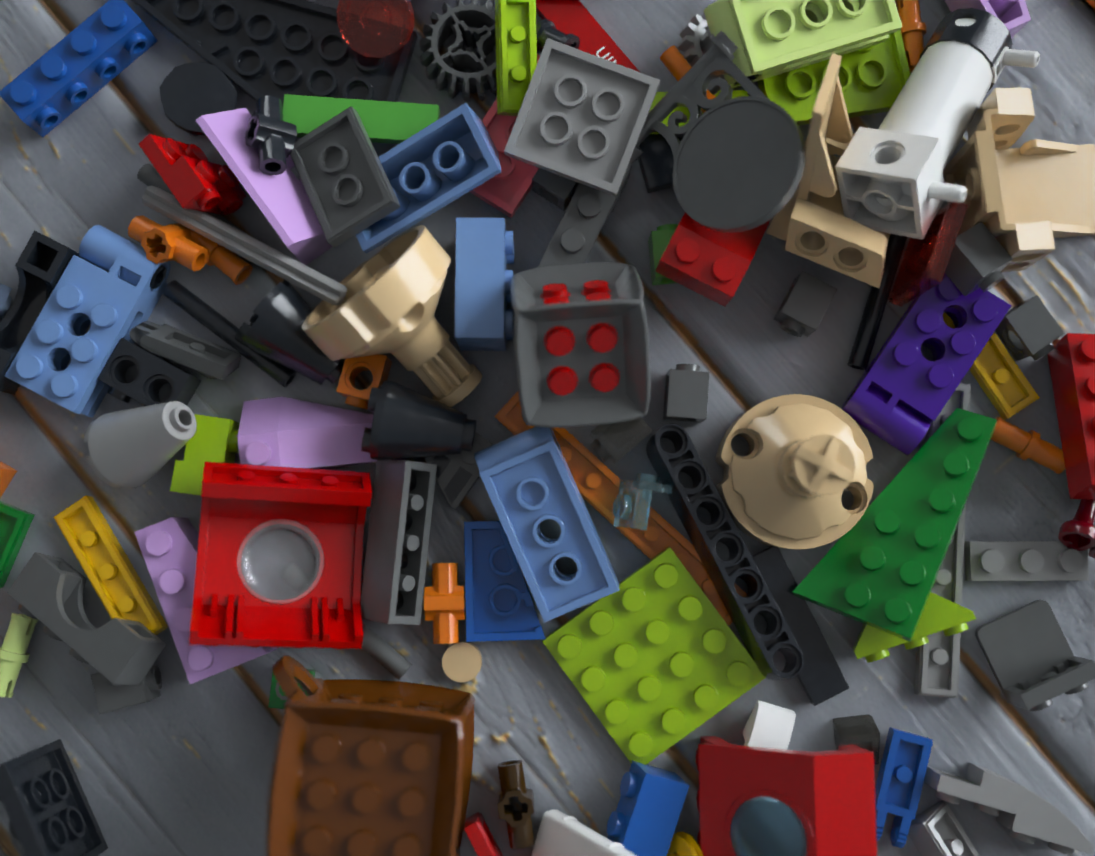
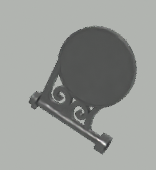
[630,31,805,233]

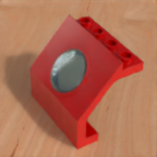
[695,736,877,856]

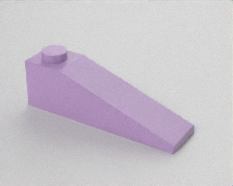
[237,397,407,469]

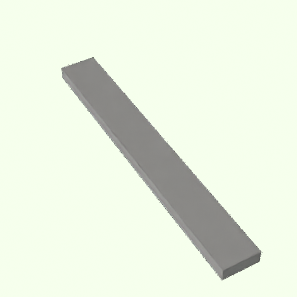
[914,383,971,698]

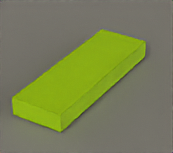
[495,0,537,116]

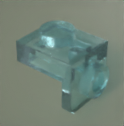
[613,473,673,531]

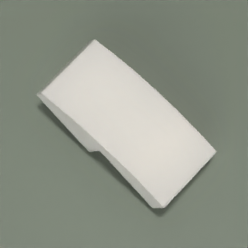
[742,700,796,750]

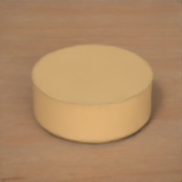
[442,641,482,683]

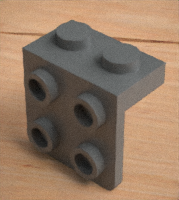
[975,600,1095,711]

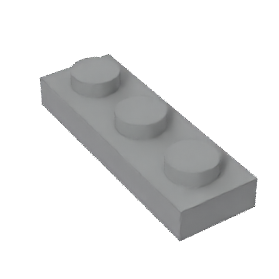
[964,541,1089,581]

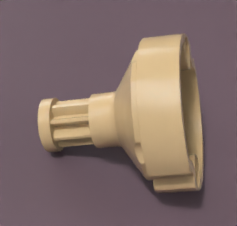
[302,225,483,407]
[715,394,874,549]

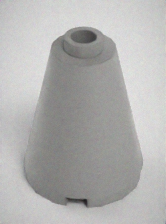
[84,401,197,489]

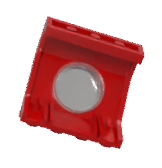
[189,462,372,650]

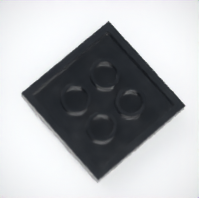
[0,739,108,856]

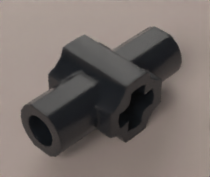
[245,95,297,175]

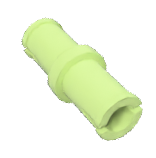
[0,613,38,698]

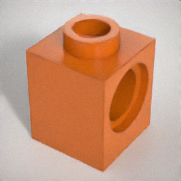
[336,354,392,410]

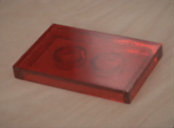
[888,202,968,307]

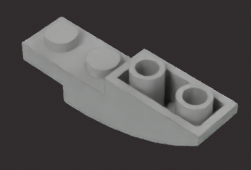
[924,762,1094,856]

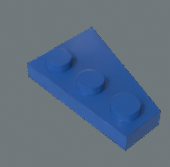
[464,521,546,642]

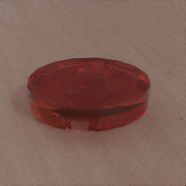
[337,0,414,58]

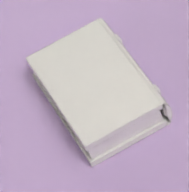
[531,809,637,856]

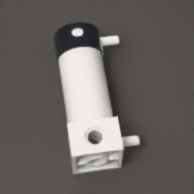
[835,8,1040,240]

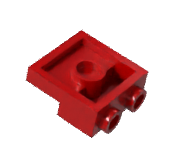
[139,134,246,215]

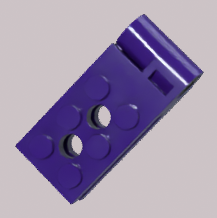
[841,266,1012,456]

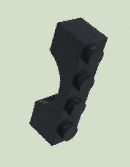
[0,230,80,395]

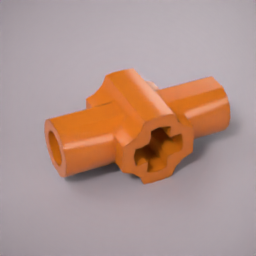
[128,215,209,272]
[424,563,466,644]

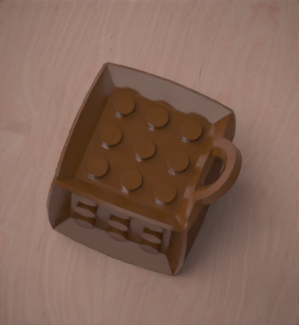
[266,655,475,856]

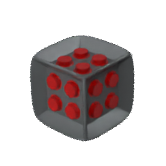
[511,262,650,428]

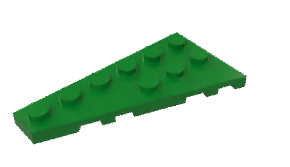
[793,408,997,642]

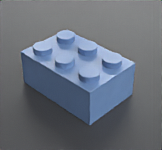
[455,218,515,351]

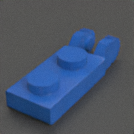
[875,727,933,848]

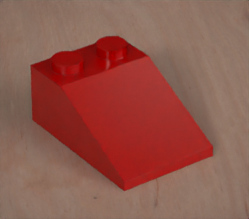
[655,212,771,307]

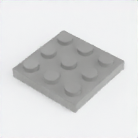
[504,38,660,197]

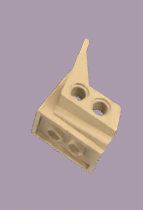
[766,53,890,289]
[943,88,1095,272]

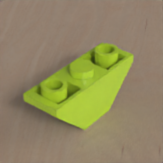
[853,592,976,663]

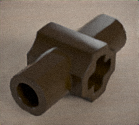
[497,760,535,849]

